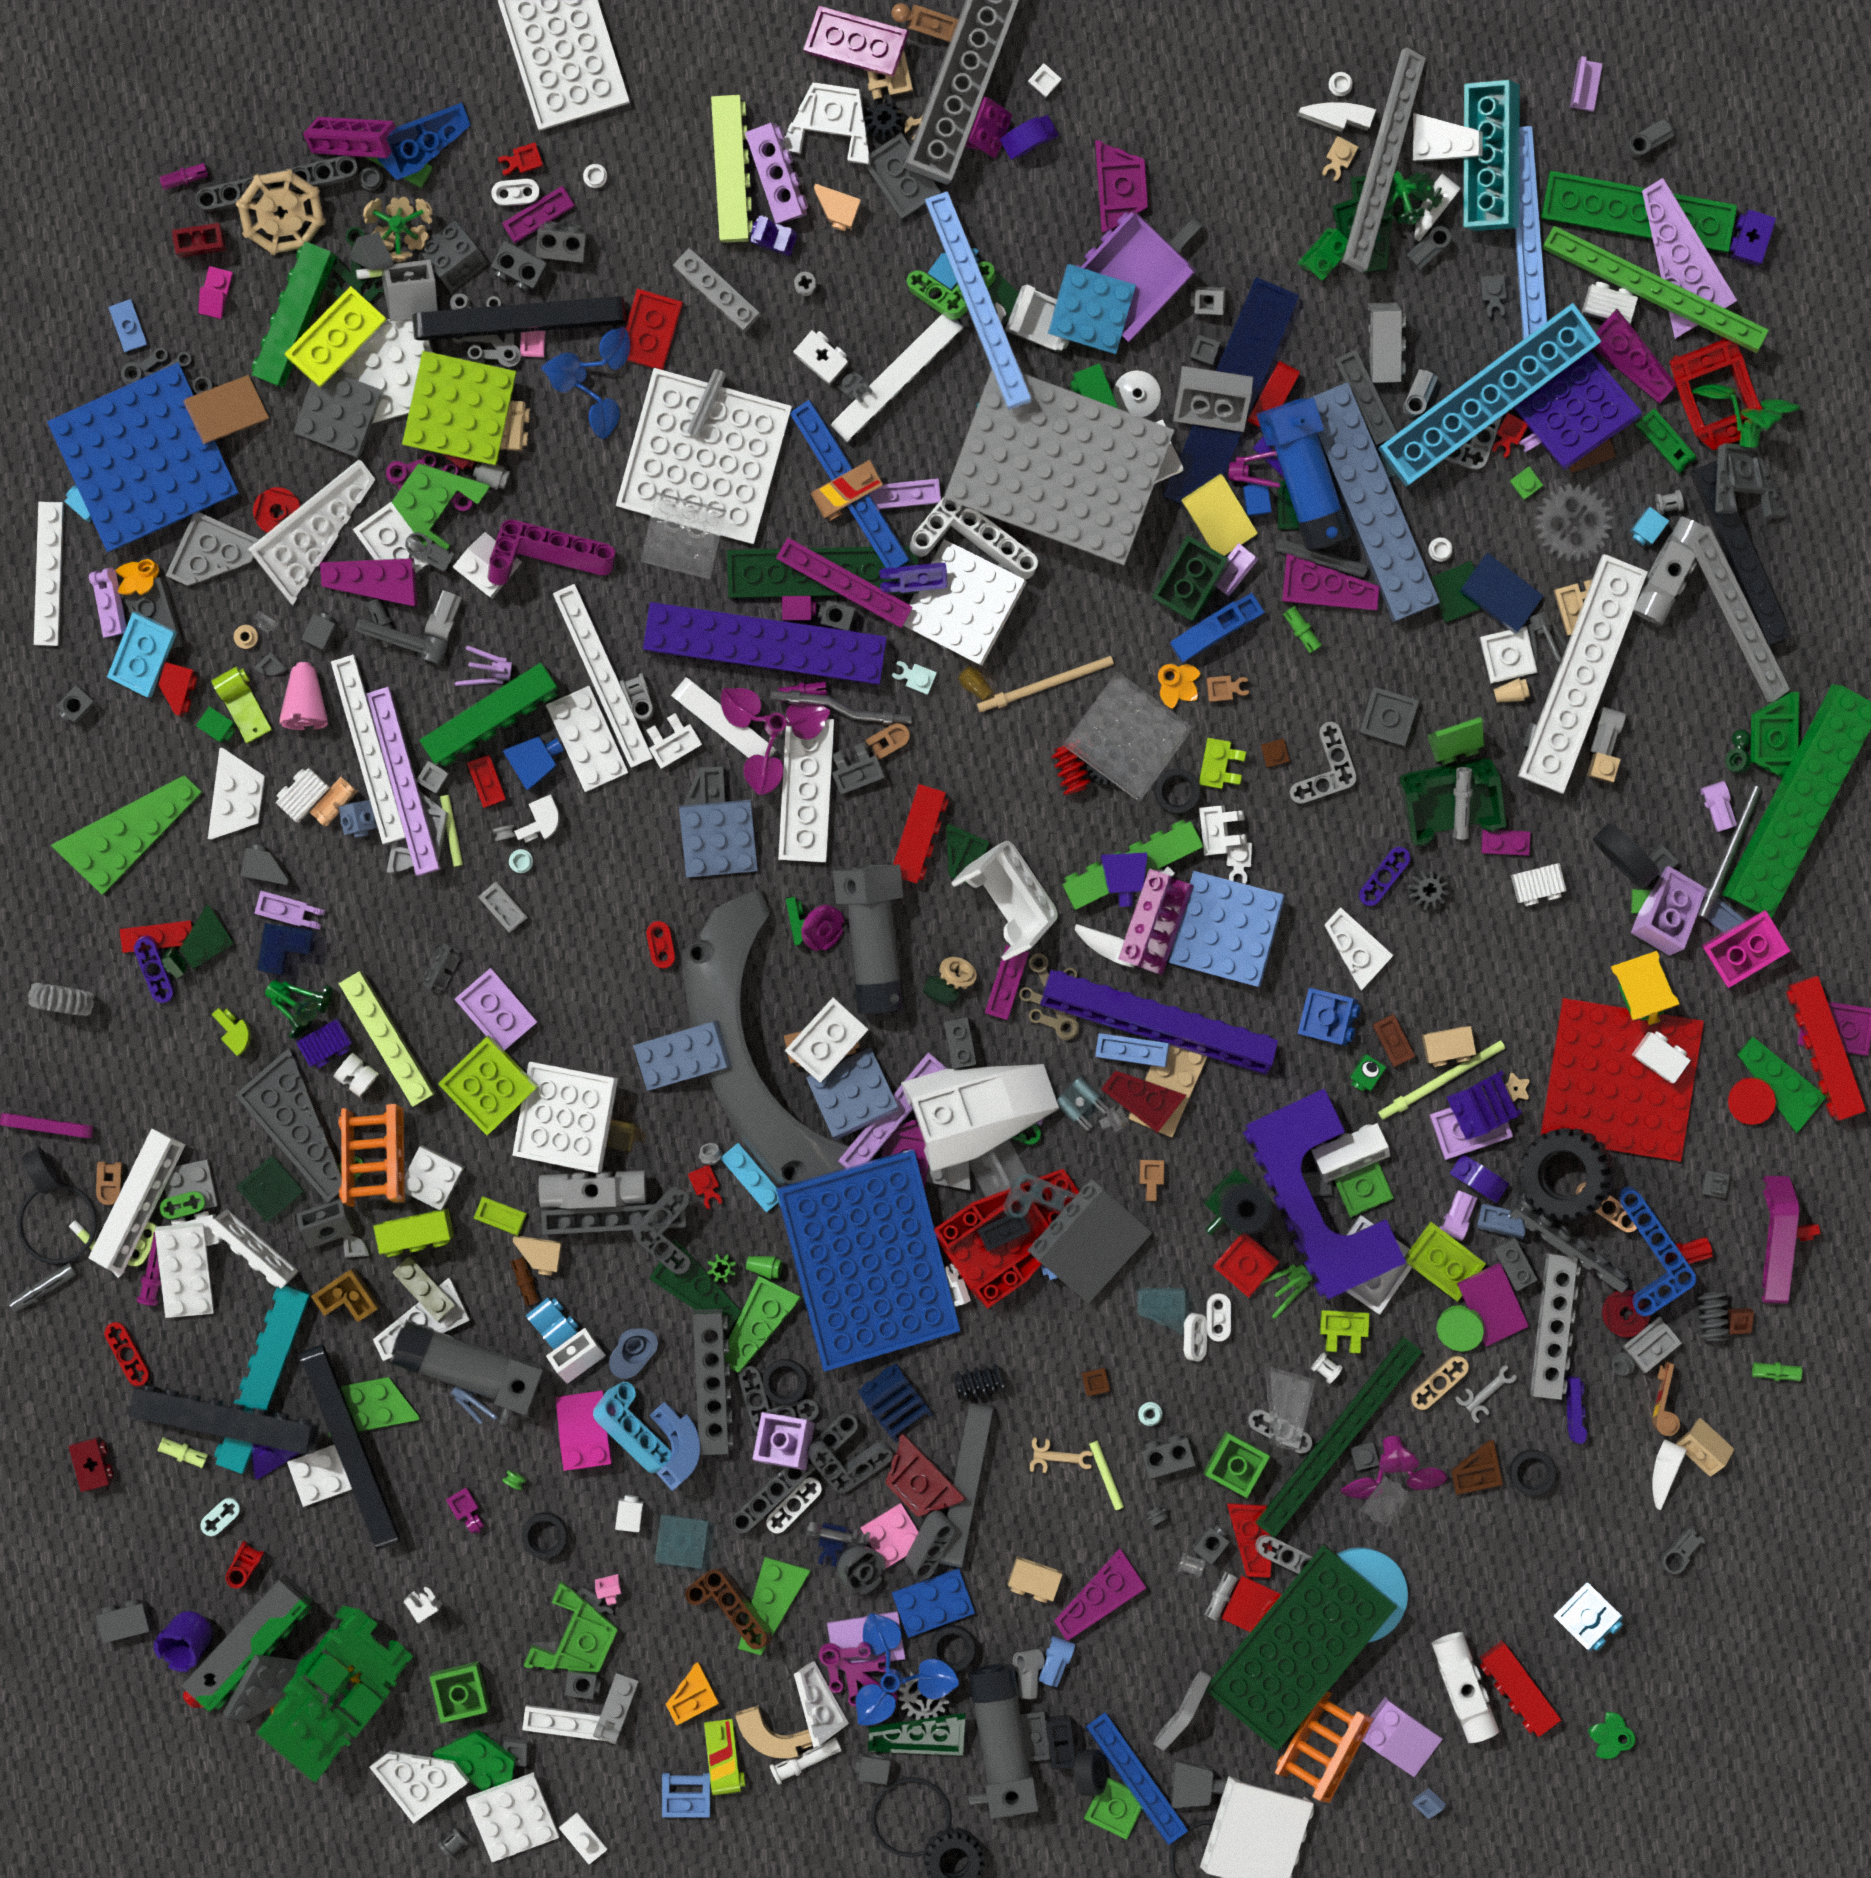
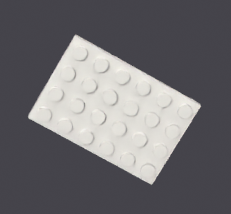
[498,0,630,131]

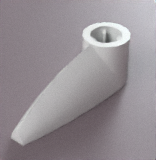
[1415,173,1461,242]
[1075,924,1134,968]
[1652,1440,1687,1510]

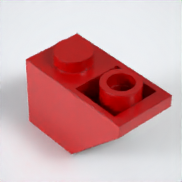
[159,662,198,717]

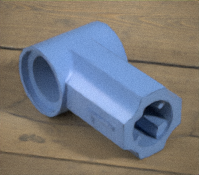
[1038,1636,1075,1687]

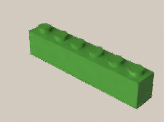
[1062,819,1203,910]

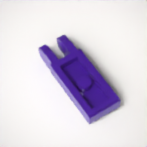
[879,562,948,593]
[1565,1376,1587,1444]

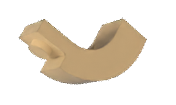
[735,1705,813,1758]

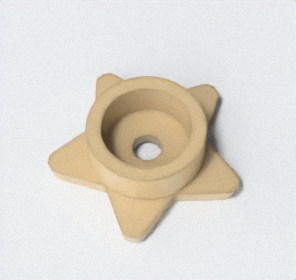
[1504,1073,1529,1102]

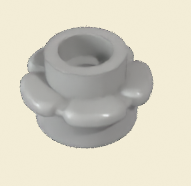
[699,1143,722,1165]

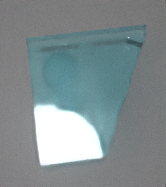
[1137,1288,1185,1335]

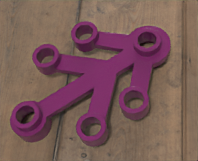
[386,454,473,512]
[819,1642,898,1707]

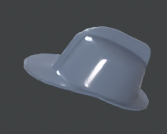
[609,1328,658,1379]

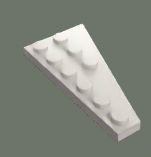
[248,460,375,605]

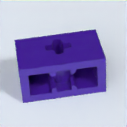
[1729,209,1776,267]

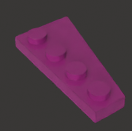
[320,558,417,606]
[1054,1548,1146,1641]

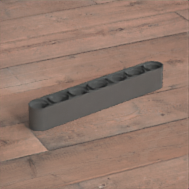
[196,156,359,213]
[939,1402,993,1568]
[731,1412,858,1533]

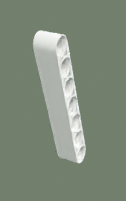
[830,314,964,442]

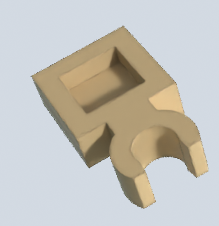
[1322,136,1358,182]

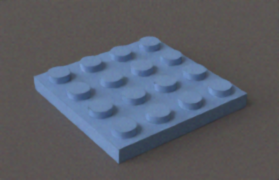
[1168,871,1285,987]

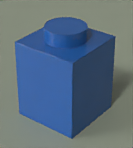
[1242,482,1271,517]

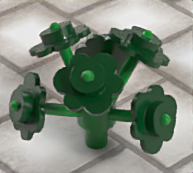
[1382,170,1443,225]

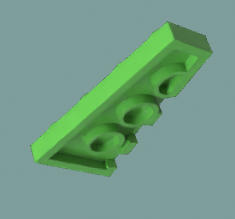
[738,1556,810,1655]

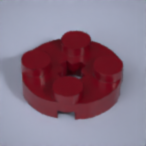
[1601,1289,1650,1337]

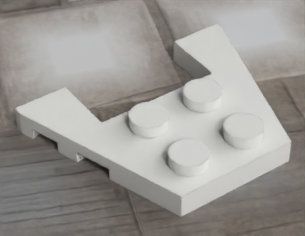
[783,83,870,165]

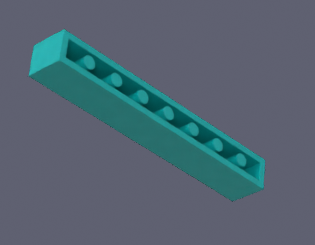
[214,1284,311,1474]

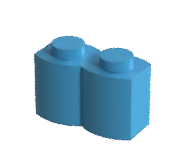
[526,1296,579,1350]

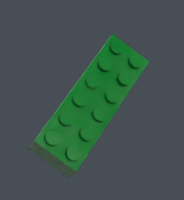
[419,662,559,767]

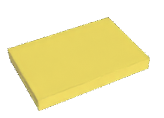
[1181,474,1258,556]

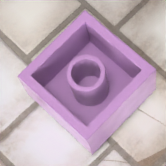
[753,1412,815,1471]

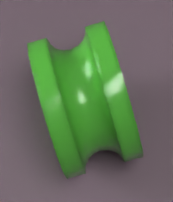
[502,1470,527,1490]

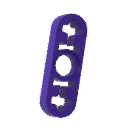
[1359,847,1410,906]
[134,935,174,1003]

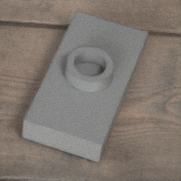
[479,881,528,933]

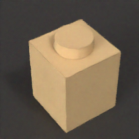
[1587,752,1620,783]

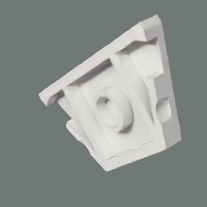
[208,748,265,839]

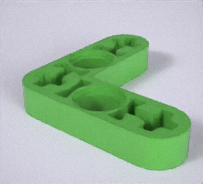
[907,261,996,320]

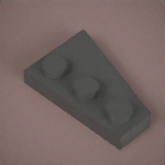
[120,577,184,650]

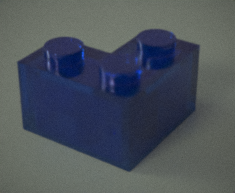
[257,923,315,974]

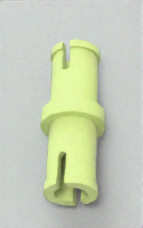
[158,1437,208,1469]

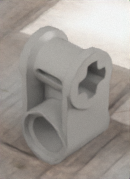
[620,673,654,721]

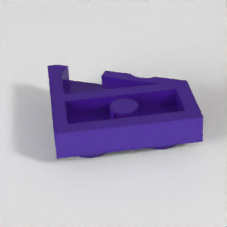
[251,1443,300,1479]

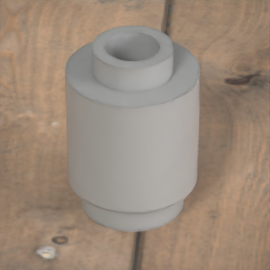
[473,463,510,490]

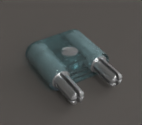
[1056,1076,1109,1131]

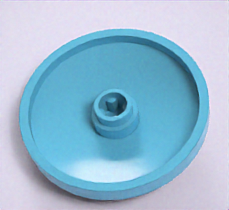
[1337,1547,1408,1643]

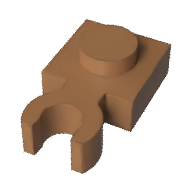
[1206,676,1249,702]

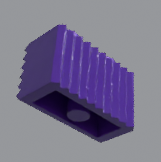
[296,1018,354,1068]

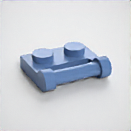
[662,1773,710,1817]

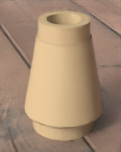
[1494,678,1530,703]

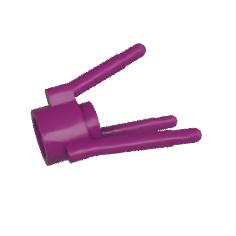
[1229,451,1281,488]

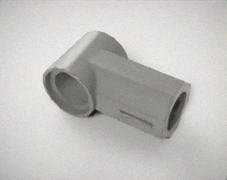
[1403,369,1438,419]
[424,590,462,641]
[1590,706,1626,756]
[1013,1649,1044,1699]

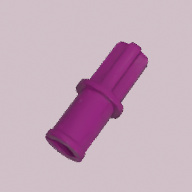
[160,162,209,190]

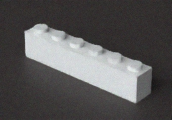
[89,1129,185,1274]

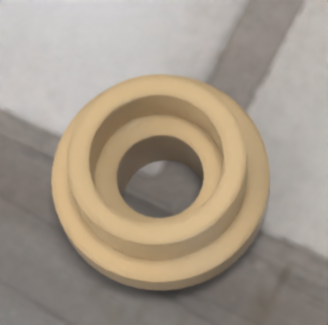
[234,625,258,649]

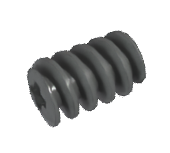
[1697,1291,1729,1341]

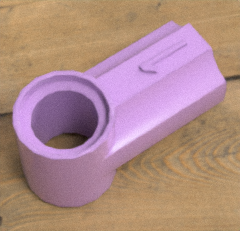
[1700,781,1737,832]
[1440,1190,1477,1241]

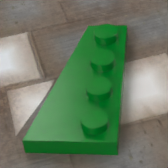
[1737,1037,1826,1133]

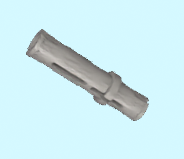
[1453,767,1473,840]

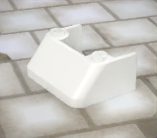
[951,841,1058,961]

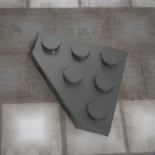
[223,1654,310,1721]

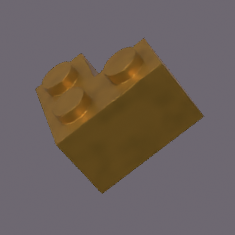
[311,1268,380,1323]

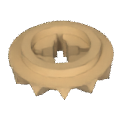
[939,957,977,989]

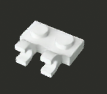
[647,713,702,768]
[1199,805,1247,855]

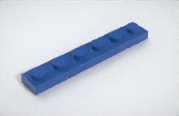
[1085,1712,1188,1845]

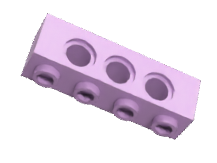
[745,123,808,224]

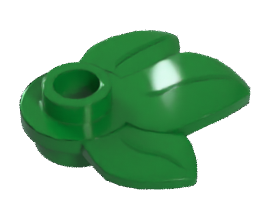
[1588,1711,1636,1759]

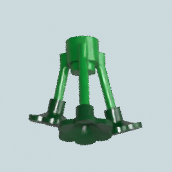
[265,980,333,1039]

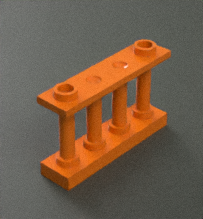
[338,1104,405,1207]
[1275,1691,1374,1803]

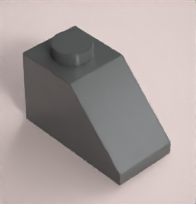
[240,844,291,885]

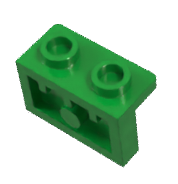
[1297,228,1348,280]

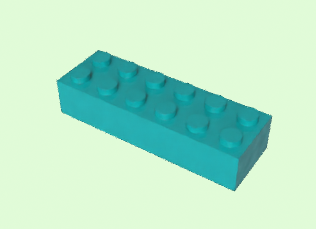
[1464,80,1520,231]

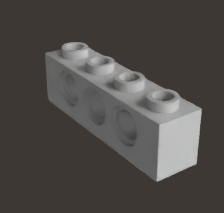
[673,248,760,333]

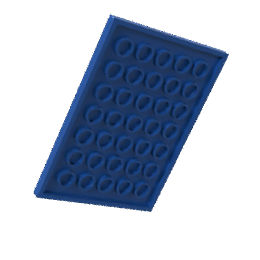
[775,1149,960,1372]

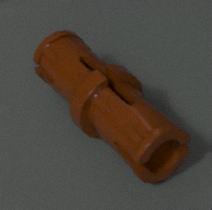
[510,1256,540,1306]

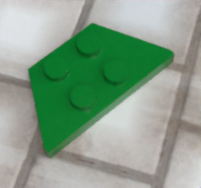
[1751,692,1799,778]
[432,1730,516,1791]

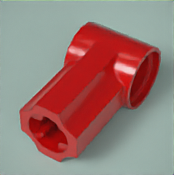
[1665,1237,1713,1264]

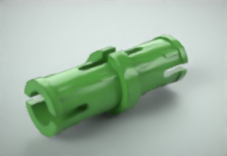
[1283,606,1322,653]
[1752,1362,1802,1381]

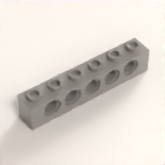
[1530,1253,1581,1400]

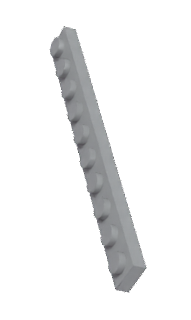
[1343,48,1426,272]

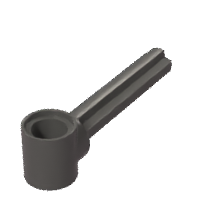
[355,618,449,665]

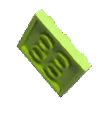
[438,1035,538,1135]

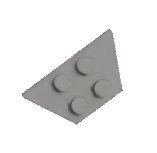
[387,791,448,874]

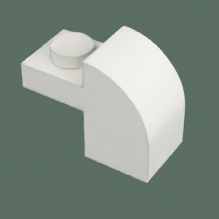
[514,795,560,843]

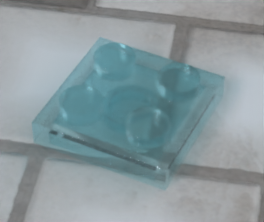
[655,1514,709,1569]

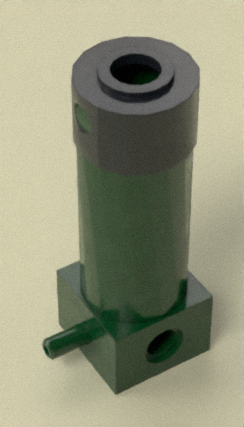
[1202,1167,1272,1236]

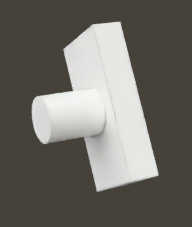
[559,1812,608,1864]

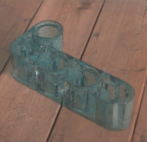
[1004,1174,1077,1219]

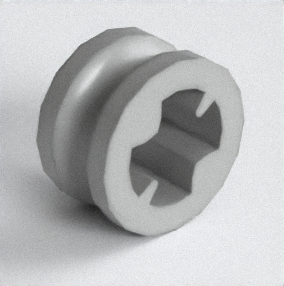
[493,825,516,841]

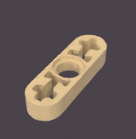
[1411,1356,1468,1410]

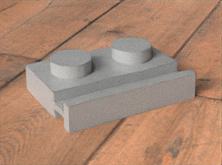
[1622,1316,1682,1373]

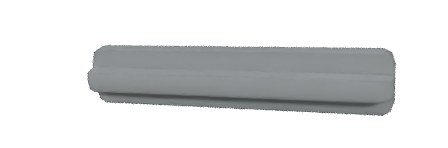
[688,369,726,437]

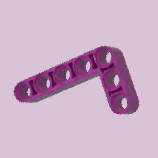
[487,519,615,585]
[1762,1176,1799,1303]

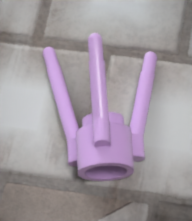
[455,646,512,686]

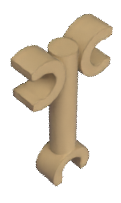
[1029,1438,1093,1473]

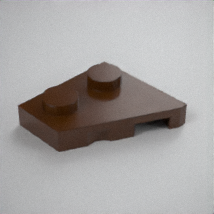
[1450,1439,1503,1495]

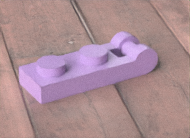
[89,567,127,638]

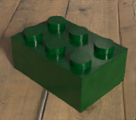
[1152,535,1231,623]

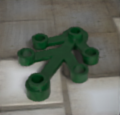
[325,227,384,303]

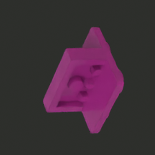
[964,97,1012,158]

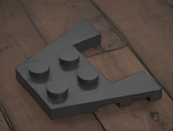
[1715,443,1786,519]

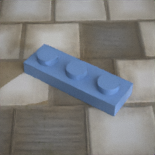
[1095,1033,1170,1067]

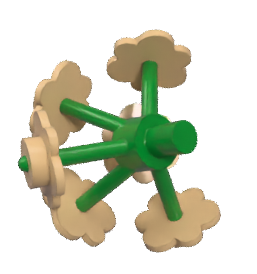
[363,197,433,263]

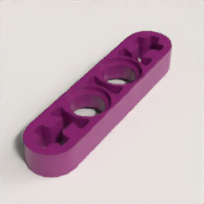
[0,1113,93,1138]

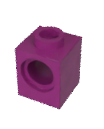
[782,596,816,622]

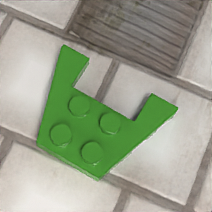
[392,463,491,550]
[524,1581,618,1672]

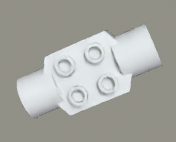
[1432,1632,1499,1743]

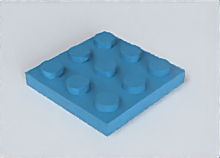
[1047,264,1136,354]

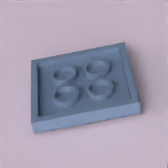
[679,800,757,878]
[806,1047,899,1140]

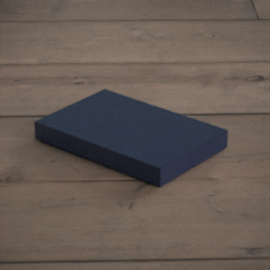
[1460,552,1543,634]

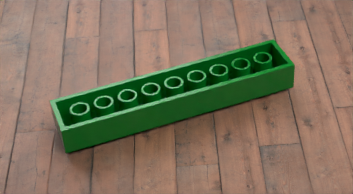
[1722,684,1871,919]

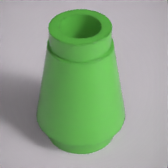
[746,1256,782,1280]

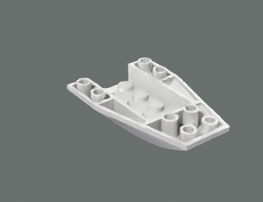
[901,1064,1059,1172]

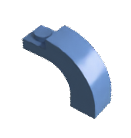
[649,1402,700,1491]

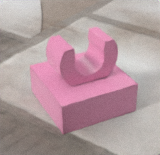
[595,1574,621,1606]

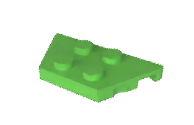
[329,1377,420,1437]

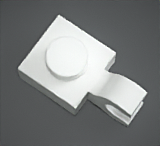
[944,1264,971,1306]

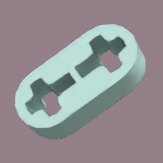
[200,1497,241,1536]

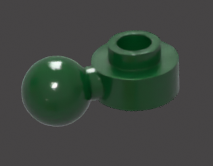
[1725,729,1751,773]

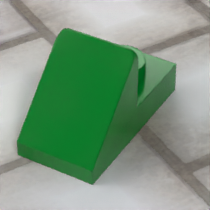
[786,897,805,945]

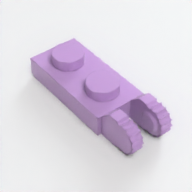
[254,891,325,930]

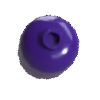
[154,1611,213,1672]

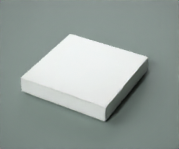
[1480,626,1537,684]

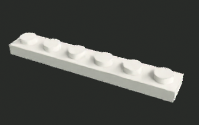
[34,502,64,646]

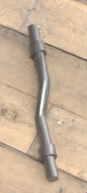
[770,690,912,725]

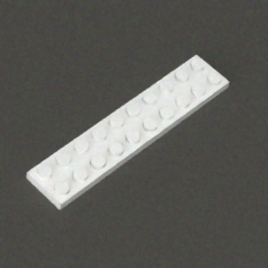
[1518,554,1648,794]

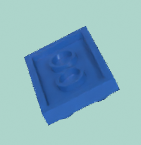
[892,1568,975,1638]

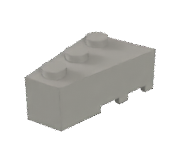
[1368,302,1406,383]

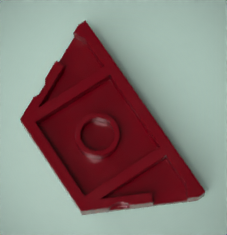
[885,1434,967,1517]

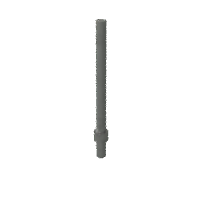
[1698,786,1762,919]

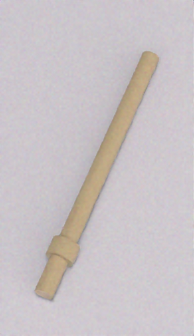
[977,656,1114,712]

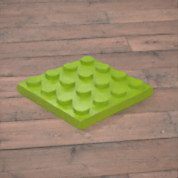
[402,351,517,466]

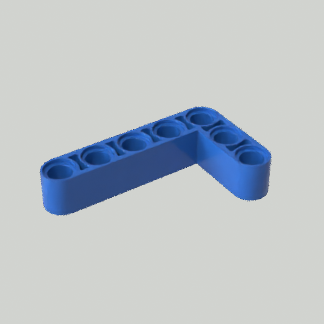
[1618,1187,1696,1316]

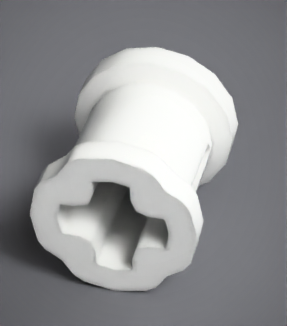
[1311,1352,1343,1384]

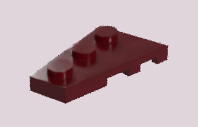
[1101,1070,1187,1133]

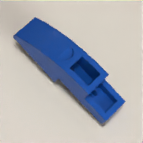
[1170,593,1265,663]

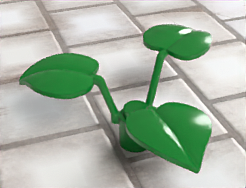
[1692,384,1801,448]

